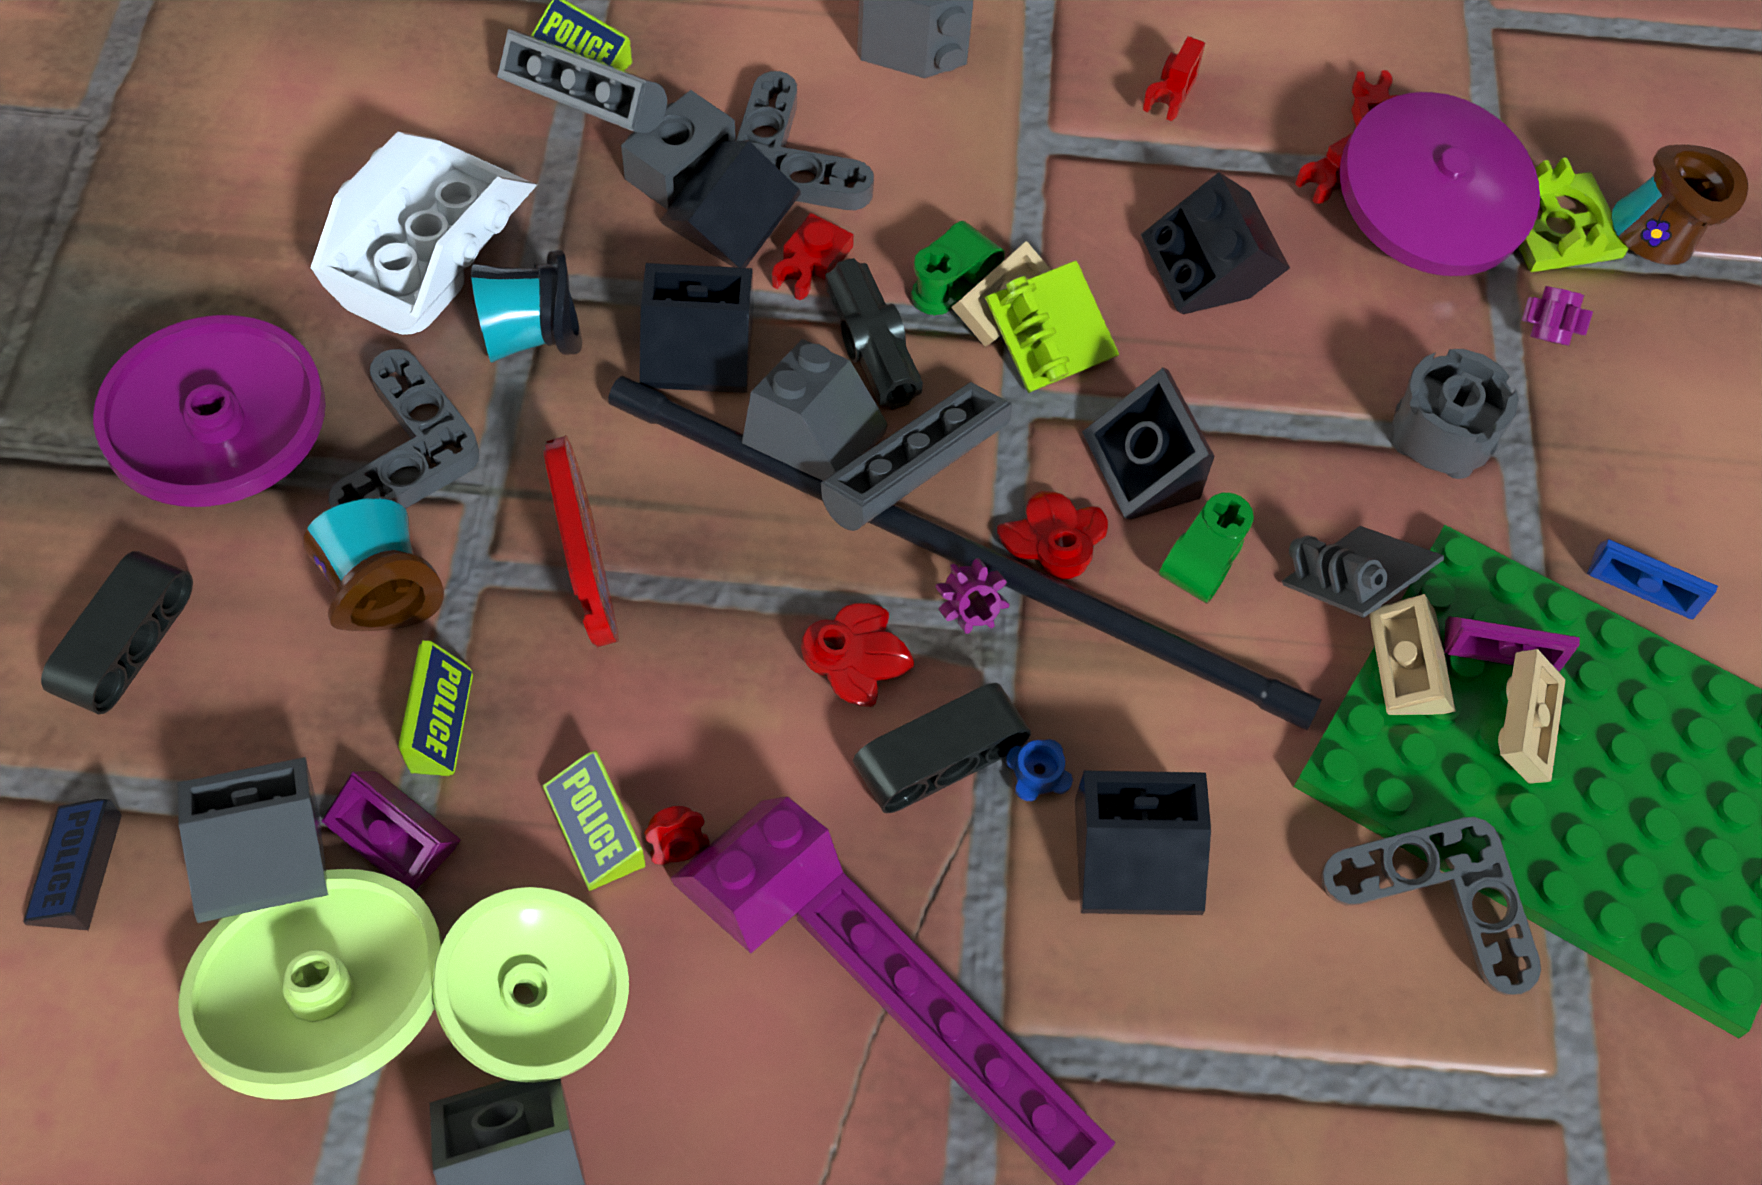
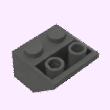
[177,757,329,923]

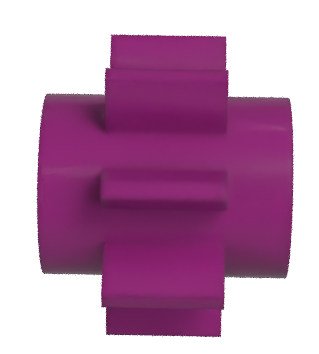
[1521,286,1594,346]
[935,558,1010,634]

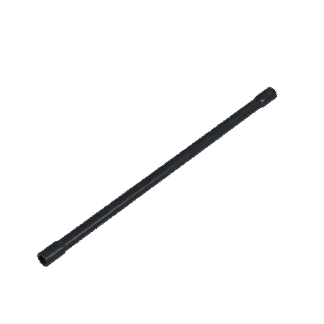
[608,376,1322,731]

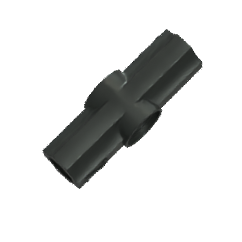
[825,258,923,409]

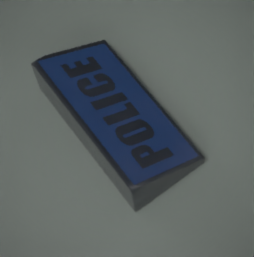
[23,799,122,931]

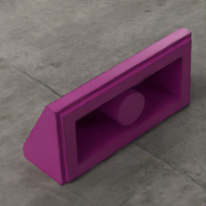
[1444,616,1580,672]
[321,771,461,892]

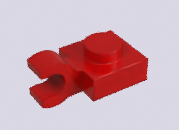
[1142,36,1206,121]
[1295,132,1353,204]

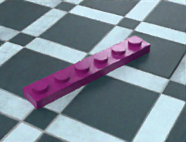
[797,872,1115,1185]

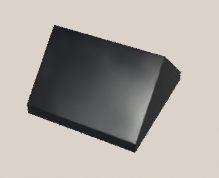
[660,140,801,268]
[1082,368,1215,520]

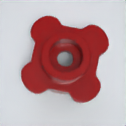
[644,806,710,865]

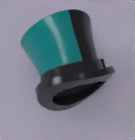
[471,250,582,363]

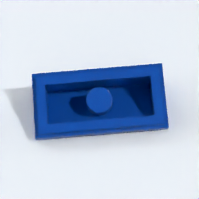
[1587,539,1718,620]

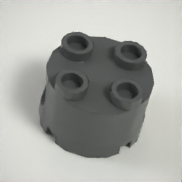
[1392,349,1519,479]

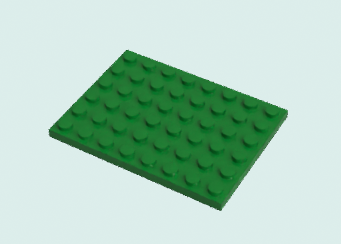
[1294,525,1762,1039]

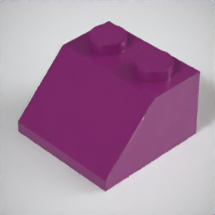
[671,796,843,953]

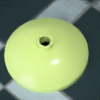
[433,887,629,1083]

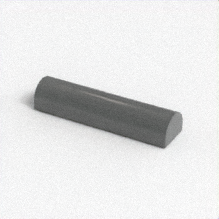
[497,29,667,133]
[821,382,1012,531]

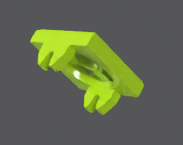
[1518,157,1629,272]

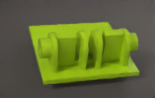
[985,260,1120,393]

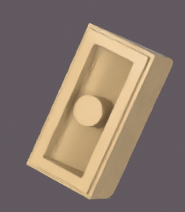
[1369,594,1455,715]

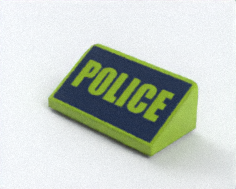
[531,0,632,70]
[398,640,473,776]
[543,750,646,891]

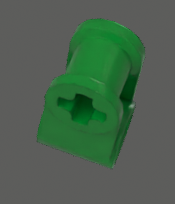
[911,221,1005,315]
[1158,492,1254,604]

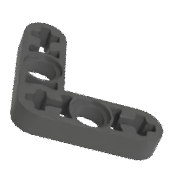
[736,71,874,210]
[328,349,479,509]
[1321,817,1541,995]

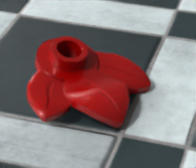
[997,490,1108,579]
[801,603,914,707]

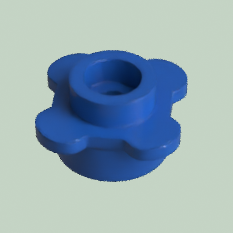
[1006,739,1073,801]

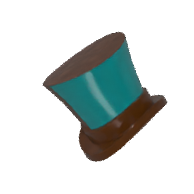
[1612,144,1748,265]
[303,498,444,631]

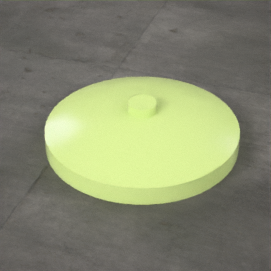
[178,869,443,1100]

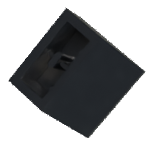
[1141,172,1290,315]
[639,263,754,393]
[1075,771,1211,915]

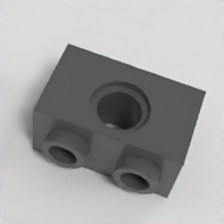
[621,90,736,210]

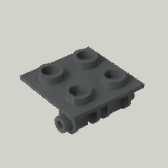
[1282,526,1444,618]

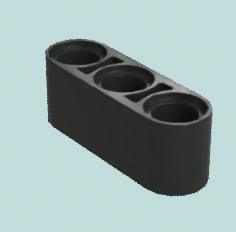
[41,551,193,715]
[853,683,1031,814]

